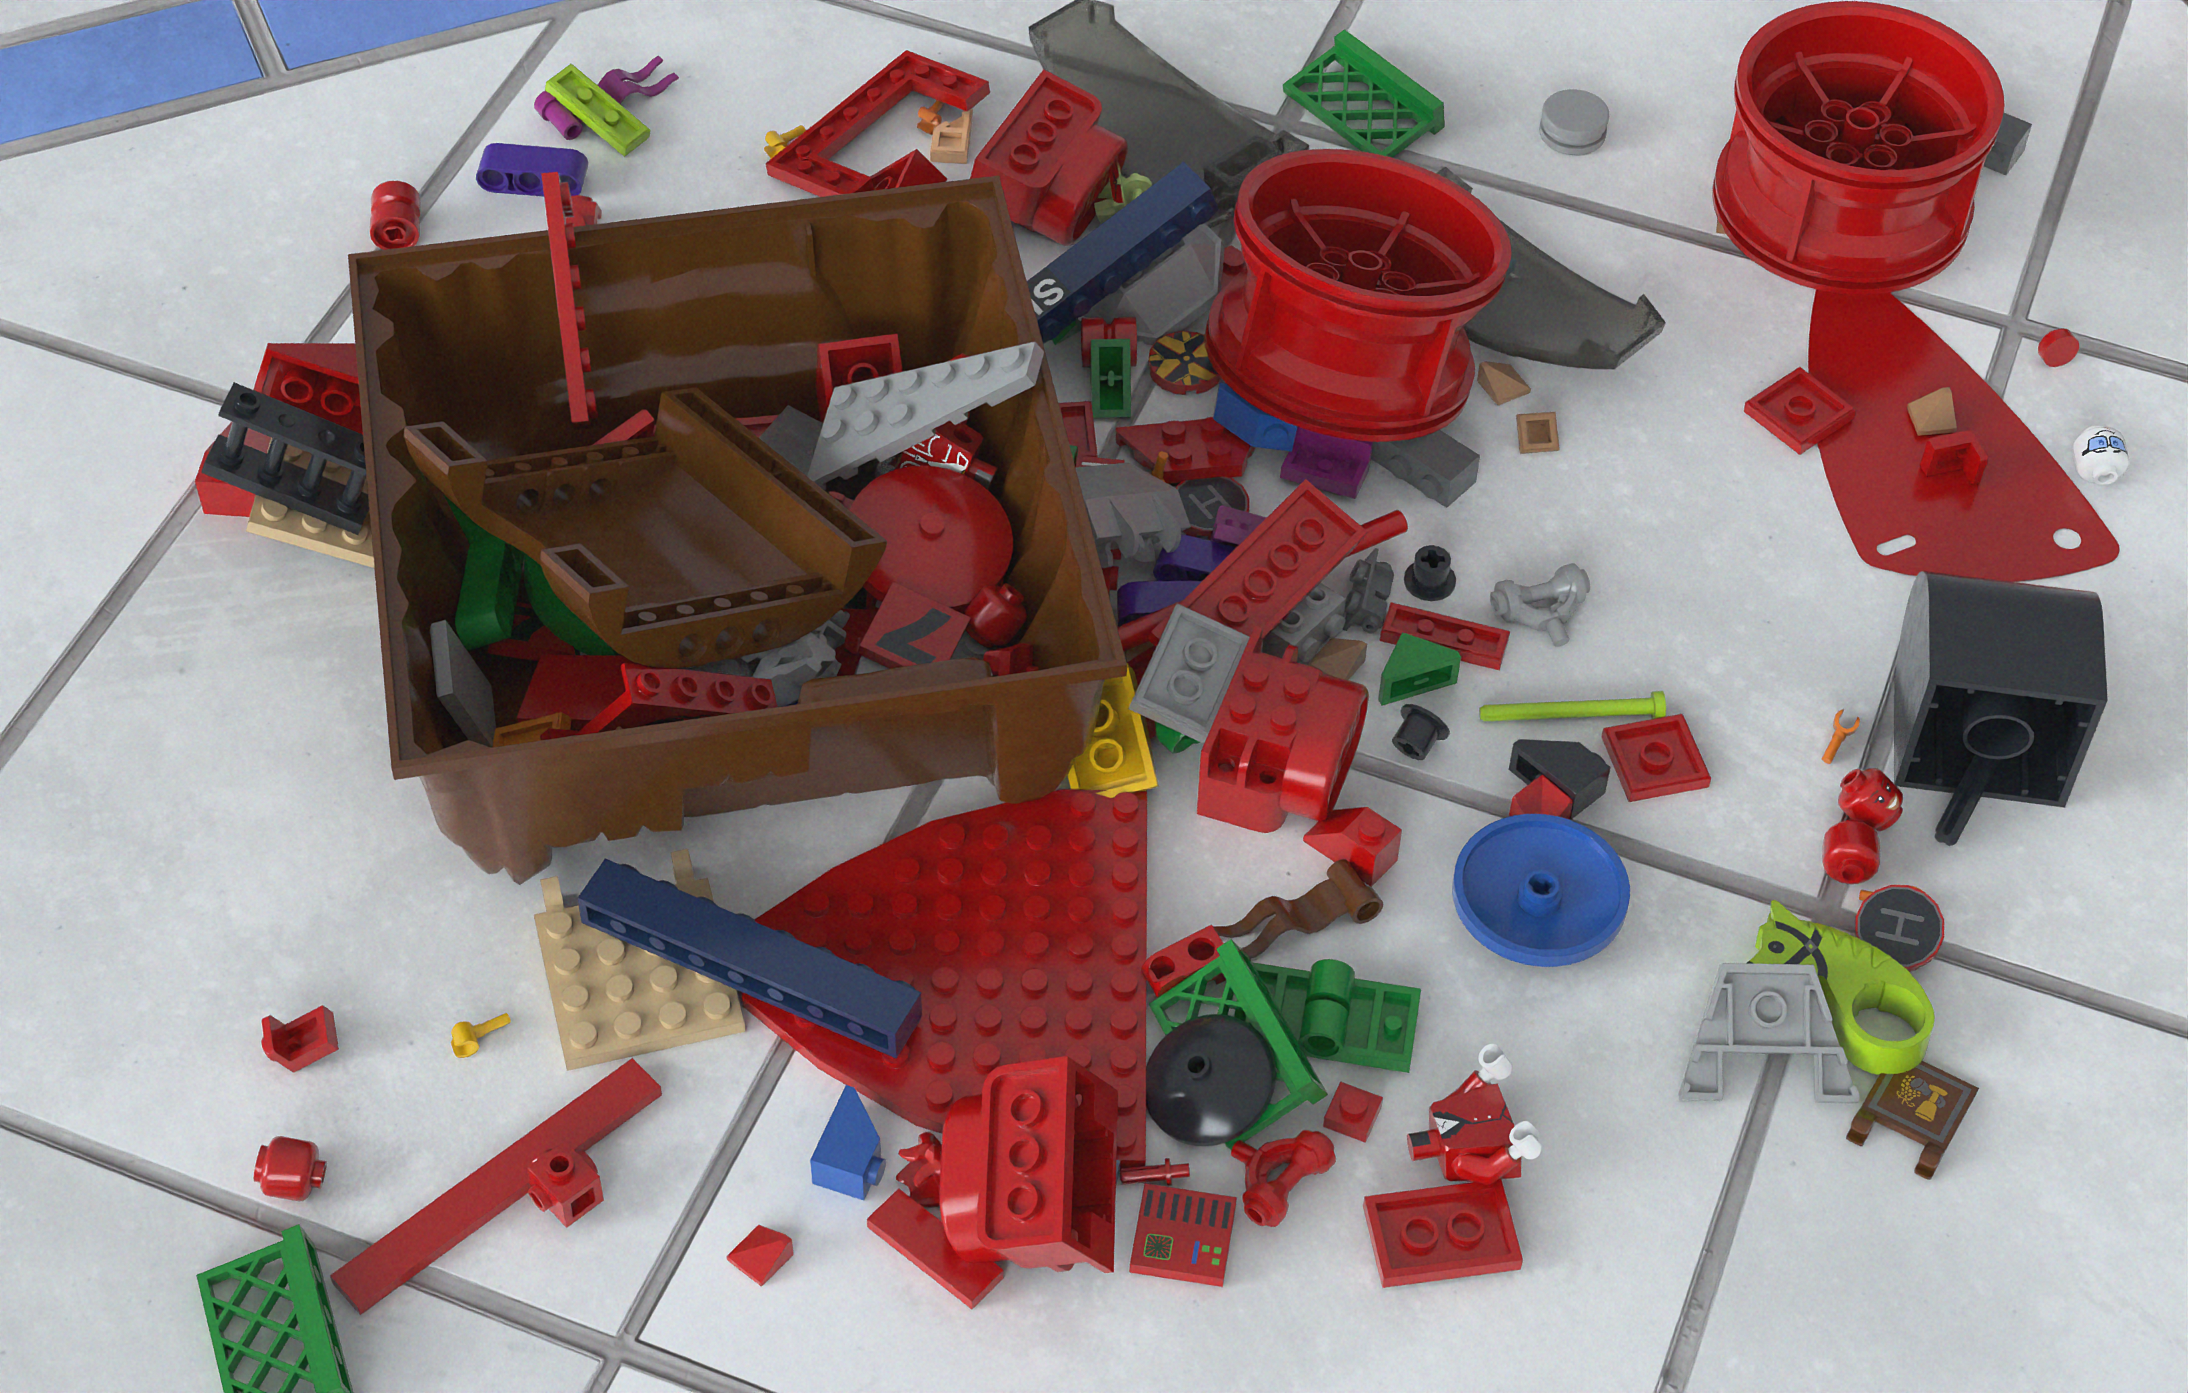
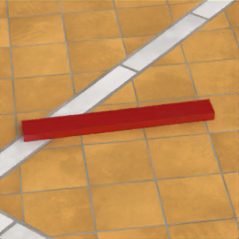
[330,1058,662,1315]

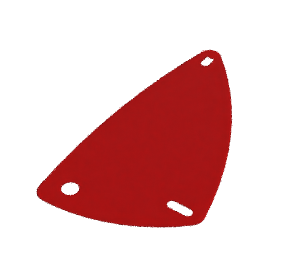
[1808,289,2120,582]

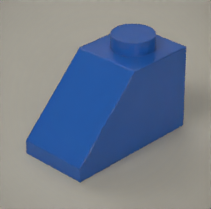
[1213,383,1297,452]
[810,1085,886,1201]

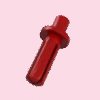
[1120,1158,1190,1186]

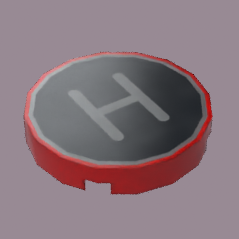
[1176,476,1249,540]
[1855,885,1944,972]

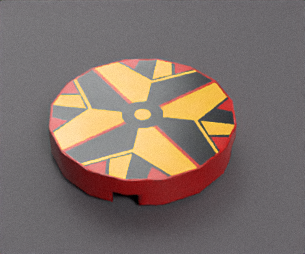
[1148,331,1221,395]

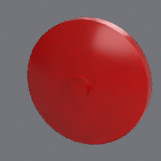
[849,466,1013,613]

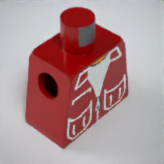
[898,421,998,490]

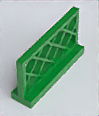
[1282,29,1445,158]
[1149,939,1328,1150]
[196,1224,353,1393]

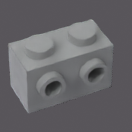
[1262,583,1346,663]

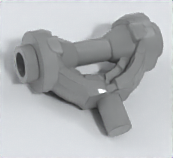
[1490,563,1590,647]

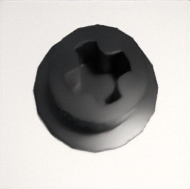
[1404,545,1456,601]
[1392,704,1450,760]

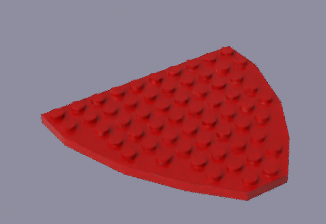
[742,789,1147,1170]

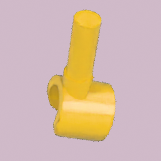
[764,125,806,159]
[451,1013,511,1058]

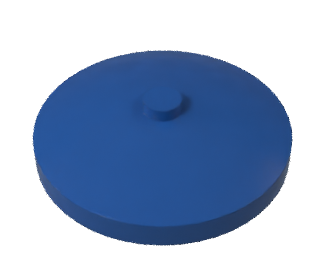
[1452,814,1630,967]

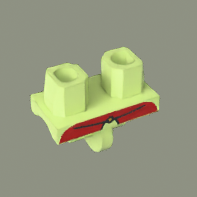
[1094,163,1152,224]

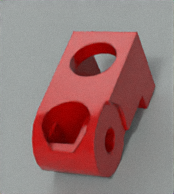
[1141,924,1226,998]

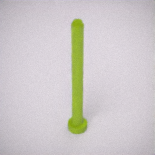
[1479,691,1666,721]

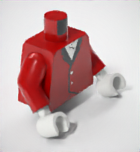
[1407,1044,1541,1185]

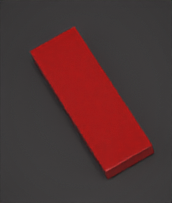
[1380,602,1510,671]
[867,1188,1004,1309]

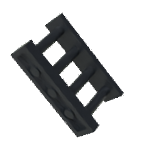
[201,382,369,535]

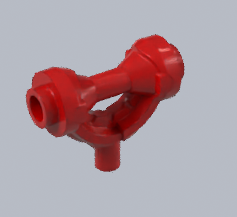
[1231,1130,1336,1227]

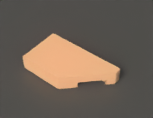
[930,109,973,164]

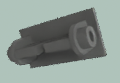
[1343,548,1394,633]

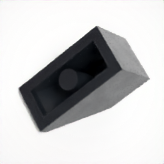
[1508,739,1611,820]

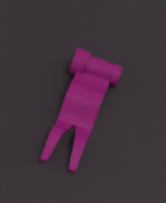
[534,56,679,140]

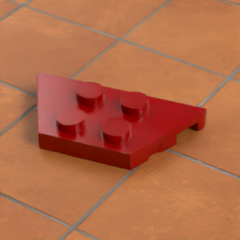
[1115,417,1256,484]

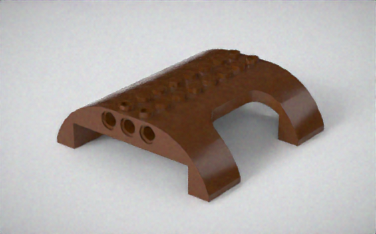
[404,387,887,668]

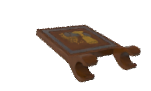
[1846,1061,1979,1180]

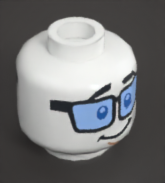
[2073,425,2129,485]

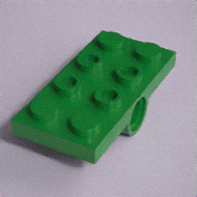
[1234,959,1421,1073]

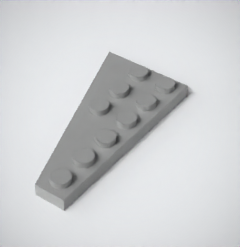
[807,342,1044,490]

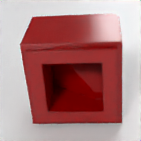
[1509,774,1573,819]

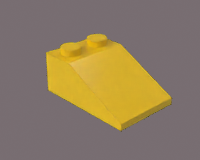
[1067,663,1159,798]

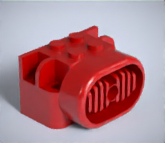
[970,69,1128,246]
[1197,626,1369,833]
[939,1056,1118,1273]

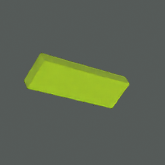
[545,64,651,157]

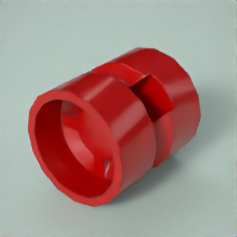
[370,181,421,250]
[1081,317,1137,367]

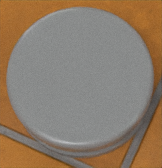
[1539,89,1609,155]

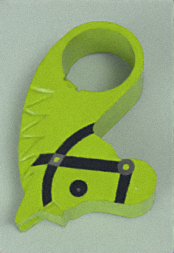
[1746,900,1935,1075]

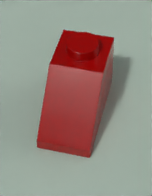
[1303,807,1402,887]

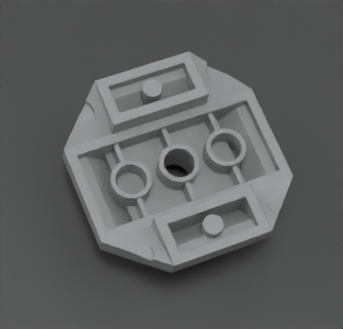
[1084,223,1224,345]

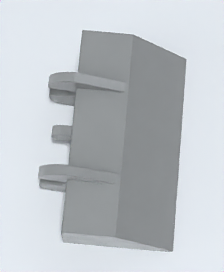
[1075,463,1191,568]

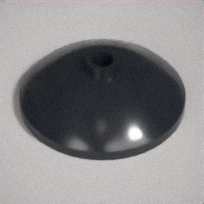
[1146,1014,1276,1146]

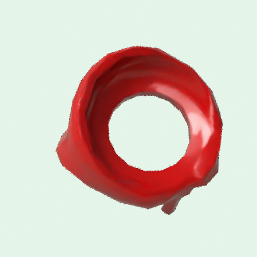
[896,1132,942,1207]

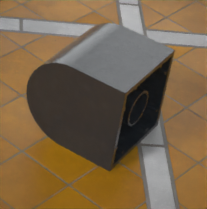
[1894,571,2108,808]

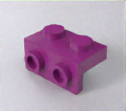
[1280,427,1373,499]

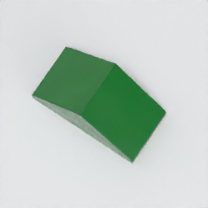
[1090,339,1131,418]
[1378,632,1461,706]

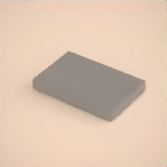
[1128,603,1250,744]
[430,620,496,748]

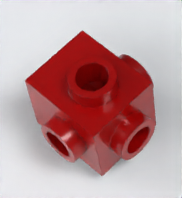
[527,1140,604,1228]

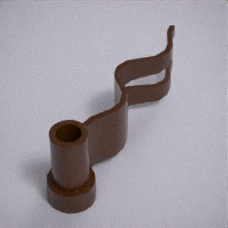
[1213,859,1383,959]

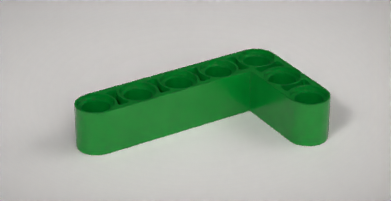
[443,494,524,651]

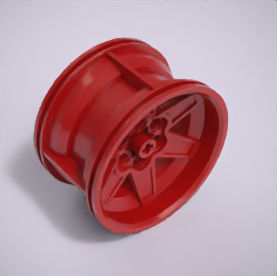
[1712,1,2005,295]
[1204,149,1512,442]

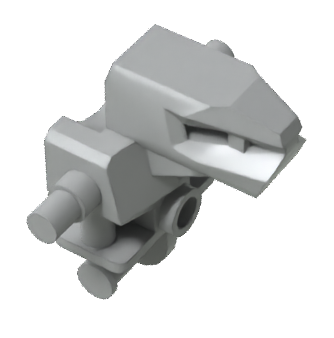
[741,610,850,707]

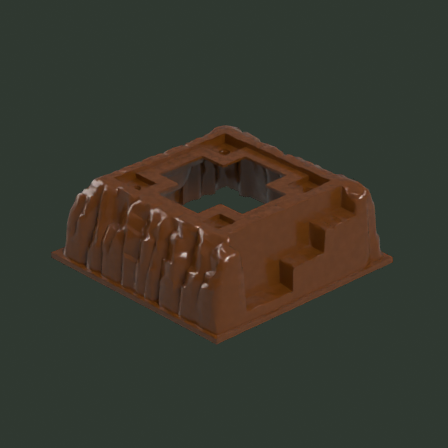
[348,176,1127,885]

